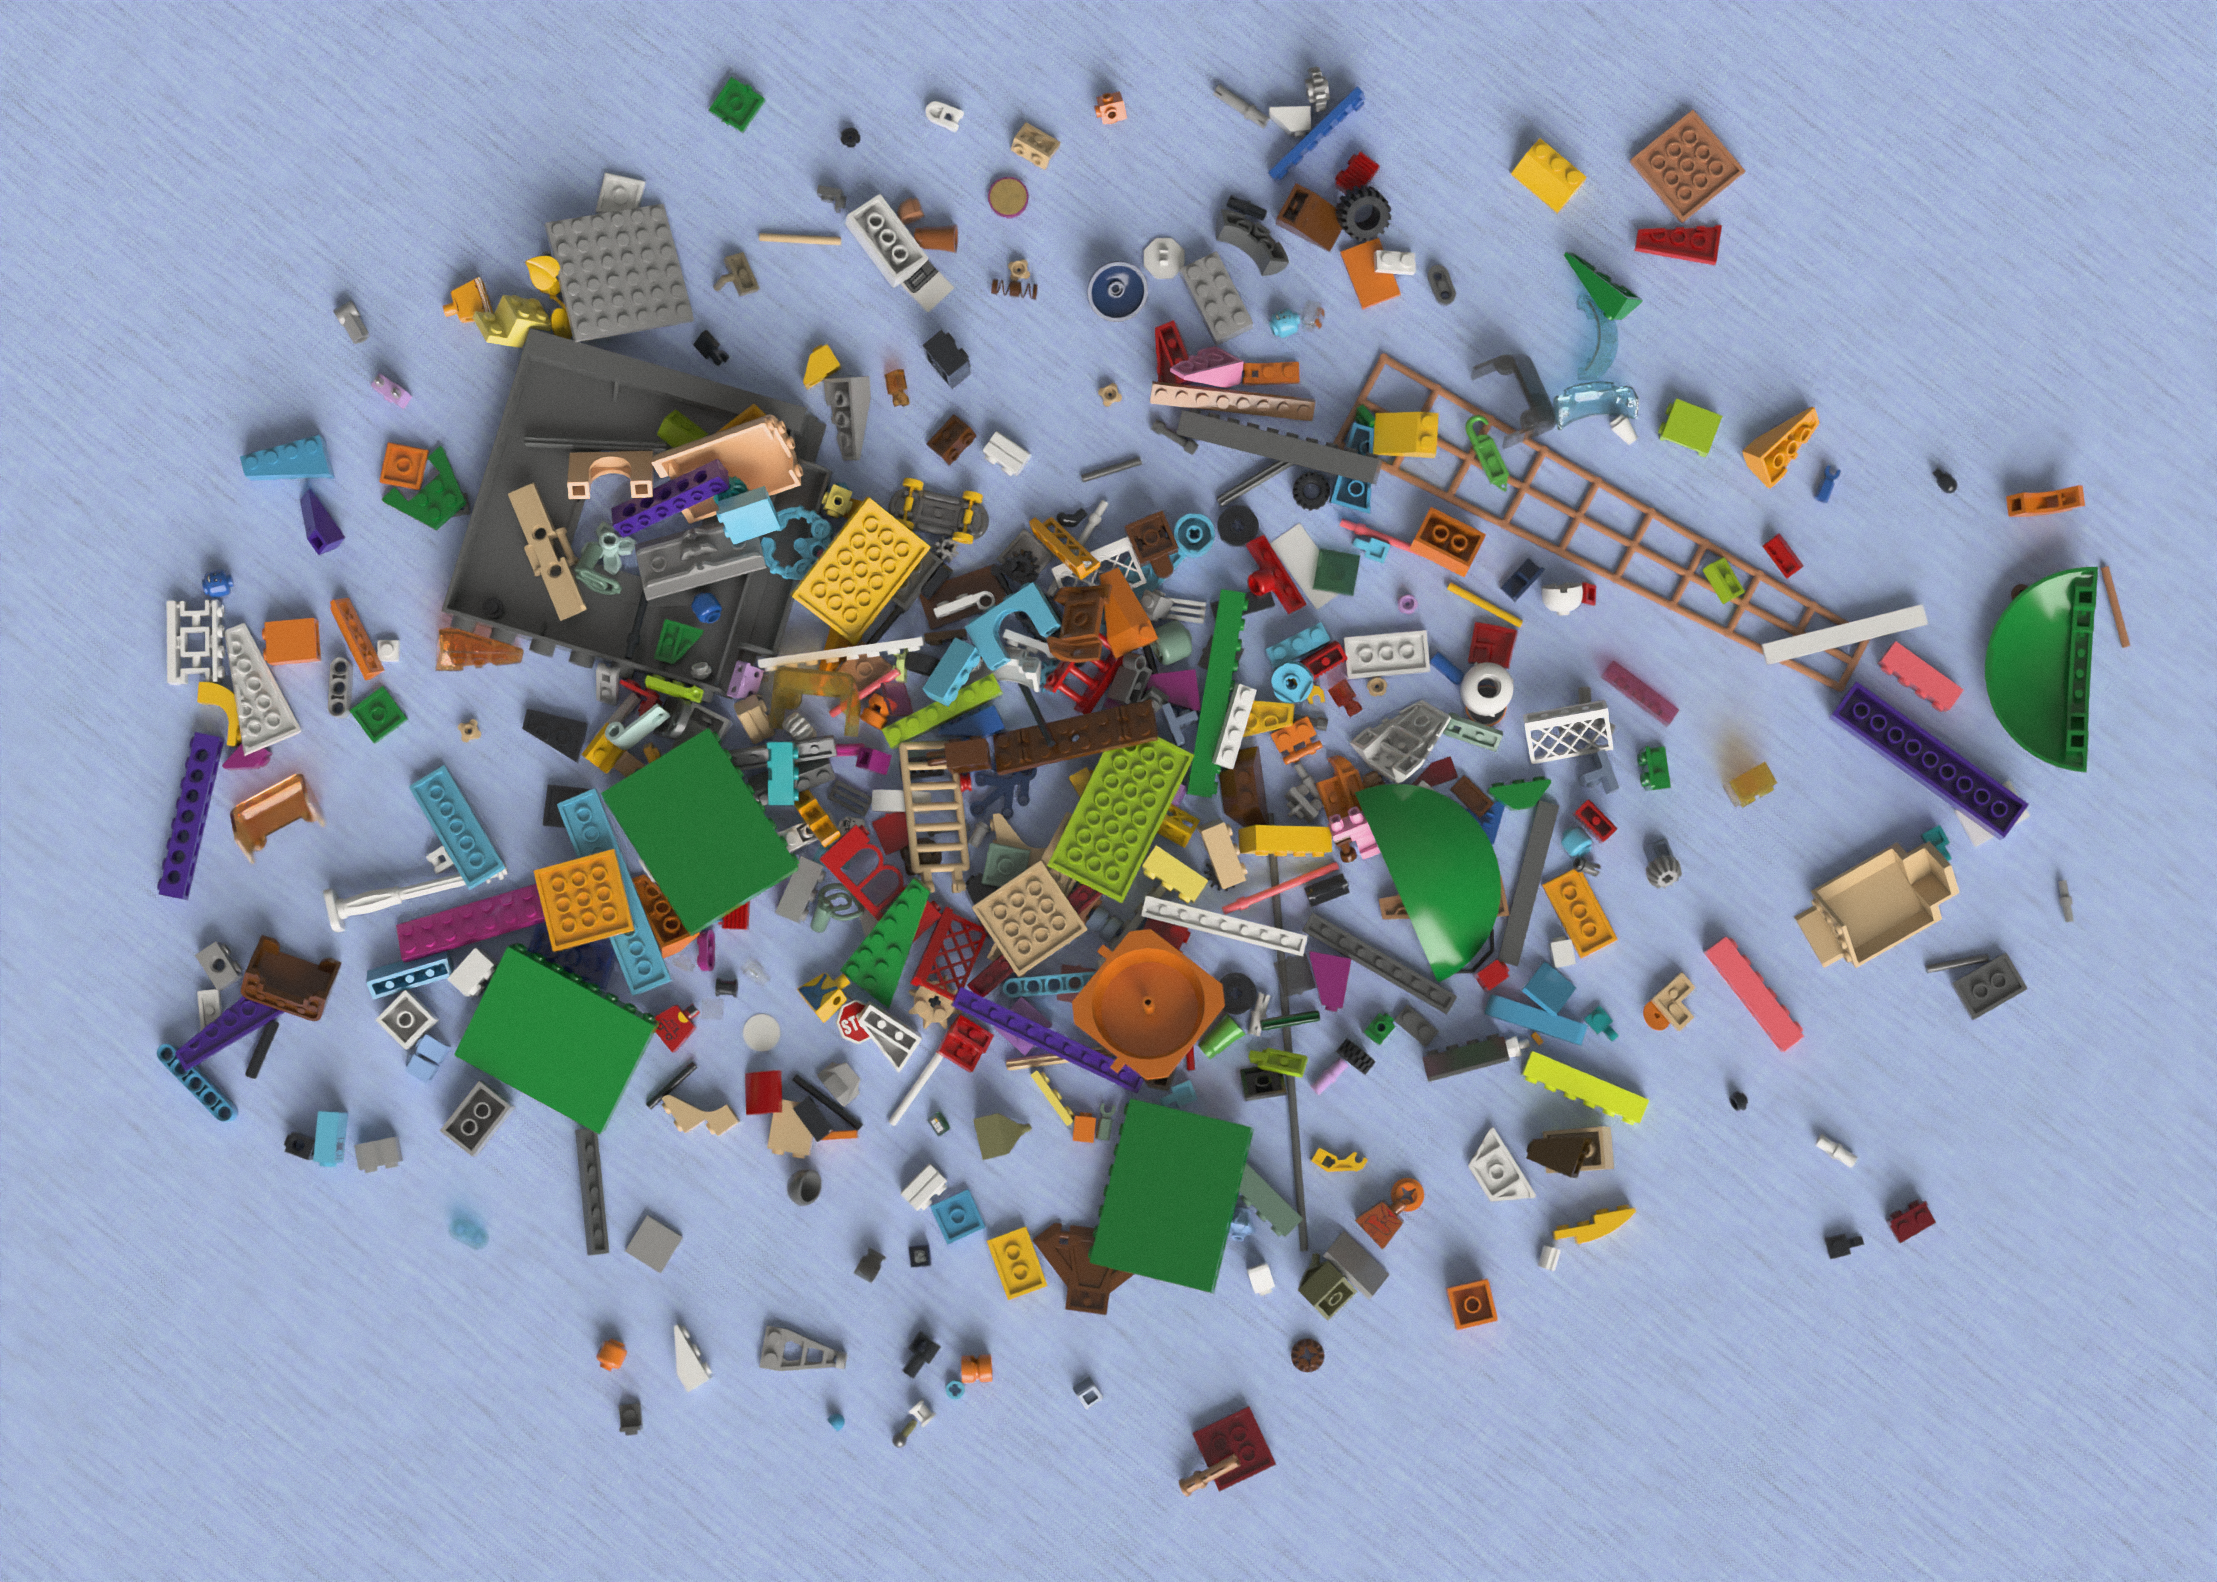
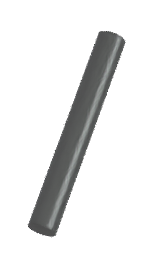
[1081,457,1142,483]
[1925,953,1989,973]

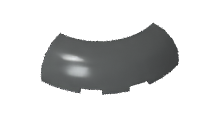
[1215,209,1289,276]

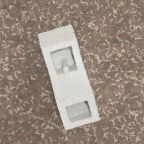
[872,790,931,814]

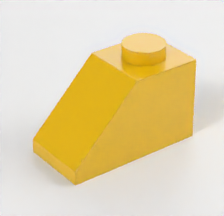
[803,344,842,390]

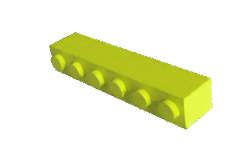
[1521,1051,1649,1125]

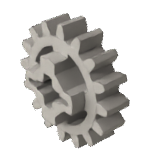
[1305,66,1330,112]

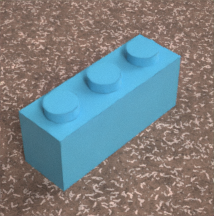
[1265,622,1331,671]
[922,637,981,707]

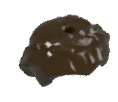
[900,837,942,876]

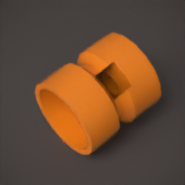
[859,692,896,731]
[961,1354,993,1383]

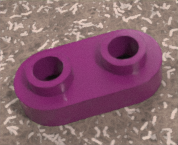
[697,929,715,971]

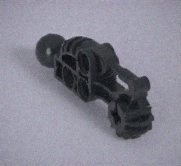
[990,549,1086,668]

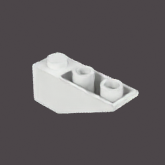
[777,811,838,853]
[674,1324,712,1392]

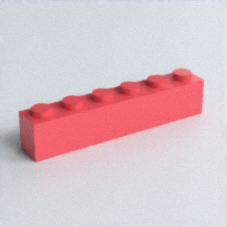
[1703,936,1804,1052]

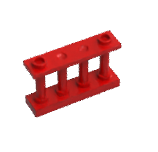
[1043,632,1125,715]

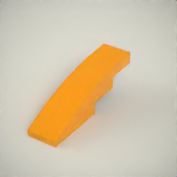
[793,789,842,848]

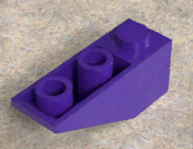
[300,488,346,555]

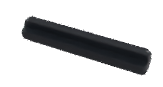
[245,1020,279,1079]

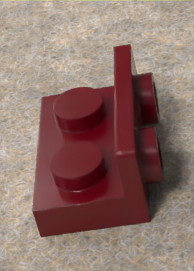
[1886,1199,1936,1243]

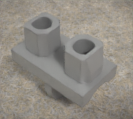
[1284,784,1323,823]

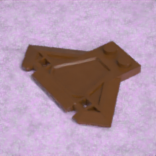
[1033,1223,1134,1315]

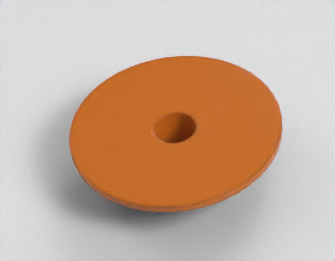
[1643,1001,1670,1031]

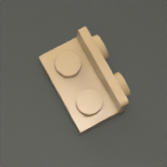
[1011,122,1061,170]

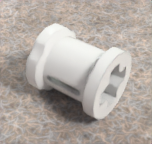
[909,1399,936,1427]

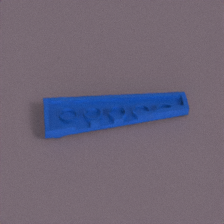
[1268,86,1365,181]

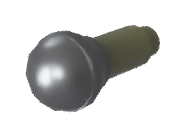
[892,1419,918,1448]

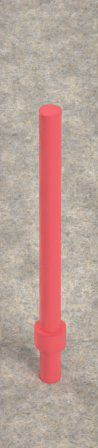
[1340,518,1420,556]
[1222,862,1339,915]

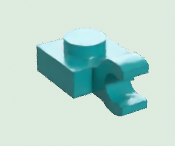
[1920,825,1952,861]
[1583,1005,1619,1042]

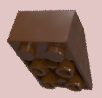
[1276,183,1342,252]

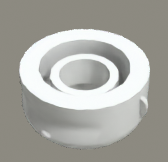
[1460,662,1514,717]

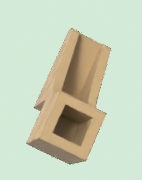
[989,813,1046,869]
[661,1095,740,1136]

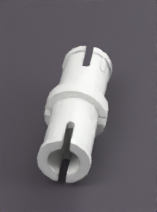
[1247,993,1271,1036]
[1815,1134,1858,1168]

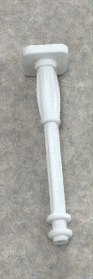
[323,863,508,933]

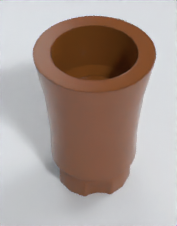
[914,224,958,253]

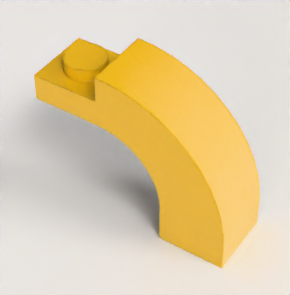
[197,682,242,748]

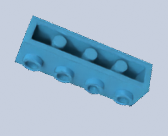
[366,950,454,1000]

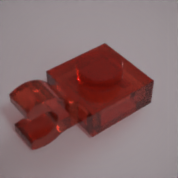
[1328,679,1363,717]

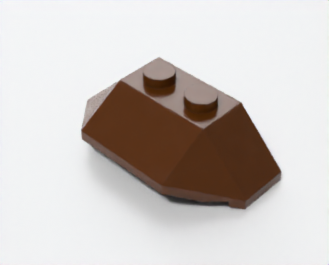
[1219,746,1269,828]

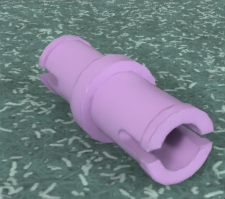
[1310,1057,1349,1095]

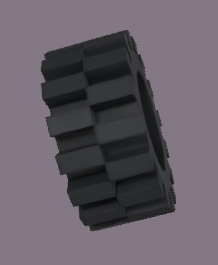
[1293,471,1330,511]
[1336,1038,1376,1075]

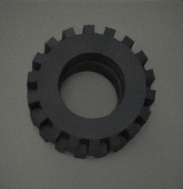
[1335,185,1392,242]

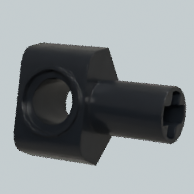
[902,1331,941,1379]

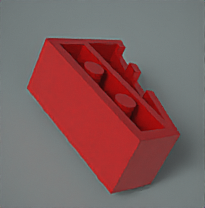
[1155,320,1194,385]

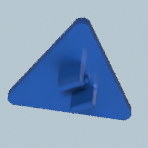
[1465,802,1505,844]

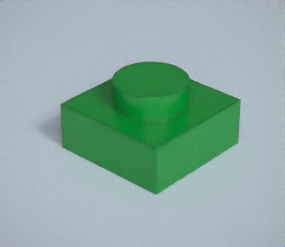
[1355,404,1375,428]

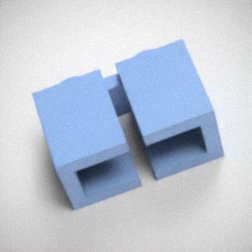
[405,1034,451,1083]

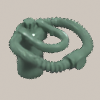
[574,542,623,595]
[810,883,864,933]

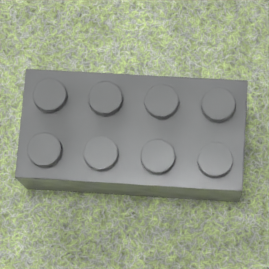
[1180,251,1253,346]

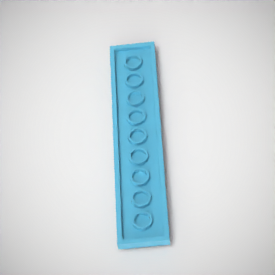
[557,788,672,996]

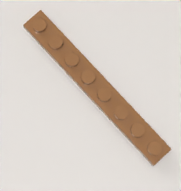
[1149,381,1316,421]

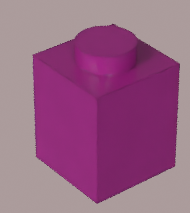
[855,747,892,775]

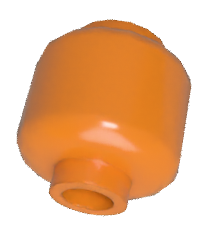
[596,1338,627,1371]

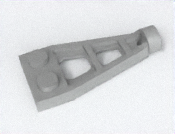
[759,1325,847,1371]

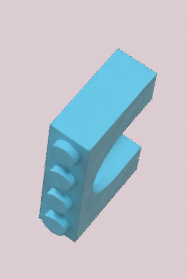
[964,582,1062,671]

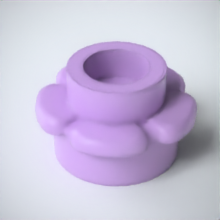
[1398,594,1418,614]

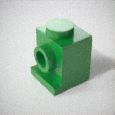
[1363,1013,1396,1046]

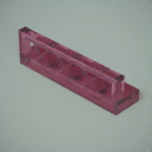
[1600,660,1679,727]

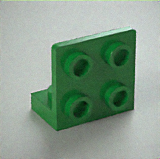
[1637,746,1671,791]

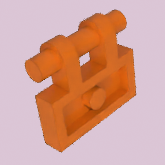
[1270,715,1323,765]

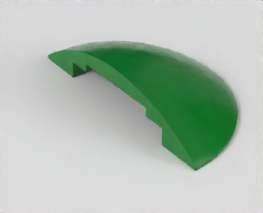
[1985,567,2098,773]
[1355,784,1501,983]

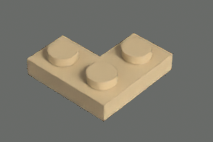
[1650,972,1696,1031]

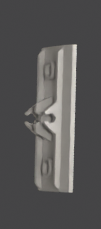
[635,521,767,600]

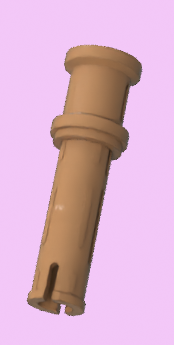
[1179,1454,1240,1497]

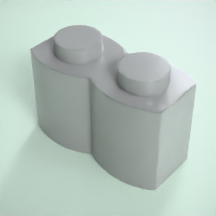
[354,1137,403,1173]

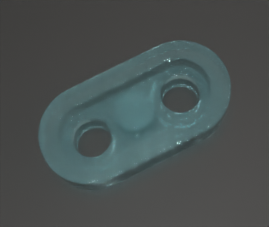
[448,1219,489,1250]

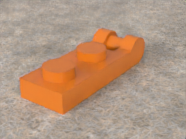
[1242,362,1300,385]

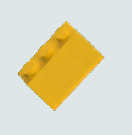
[1511,138,1587,214]

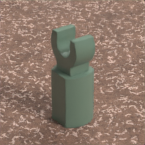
[1095,1103,1116,1141]

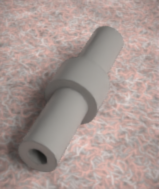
[1293,762,1321,800]
[2058,880,2074,922]

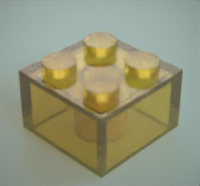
[1722,762,1777,808]

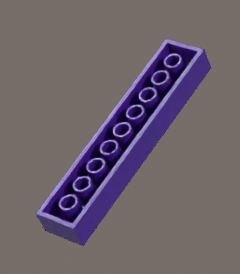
[1829,681,2029,840]

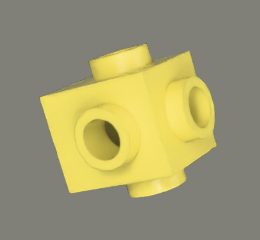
[822,484,853,518]

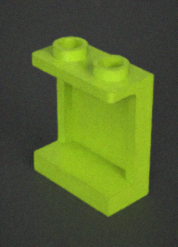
[1658,398,1723,458]

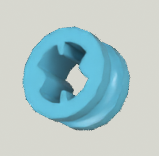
[946,1380,965,1400]

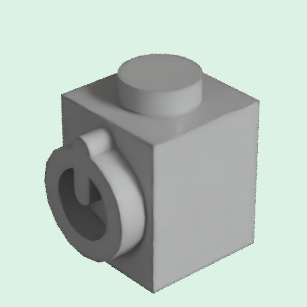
[1140,589,1174,622]

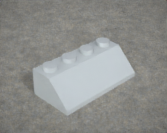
[845,194,929,288]

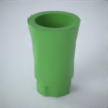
[1198,1013,1246,1060]

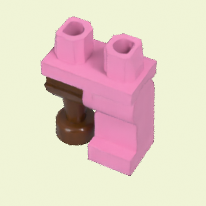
[1328,807,1380,863]

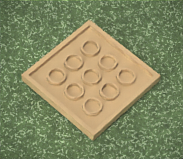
[971,860,1088,977]

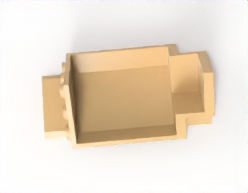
[1794,841,1960,968]

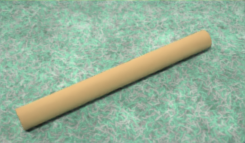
[759,233,841,245]

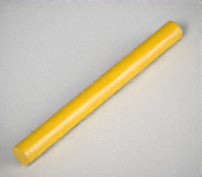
[1447,582,1523,628]

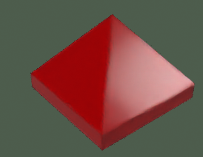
[1581,582,1597,606]

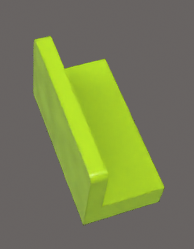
[657,409,708,448]

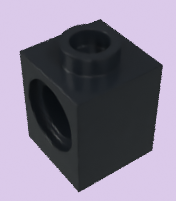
[284,1132,315,1160]

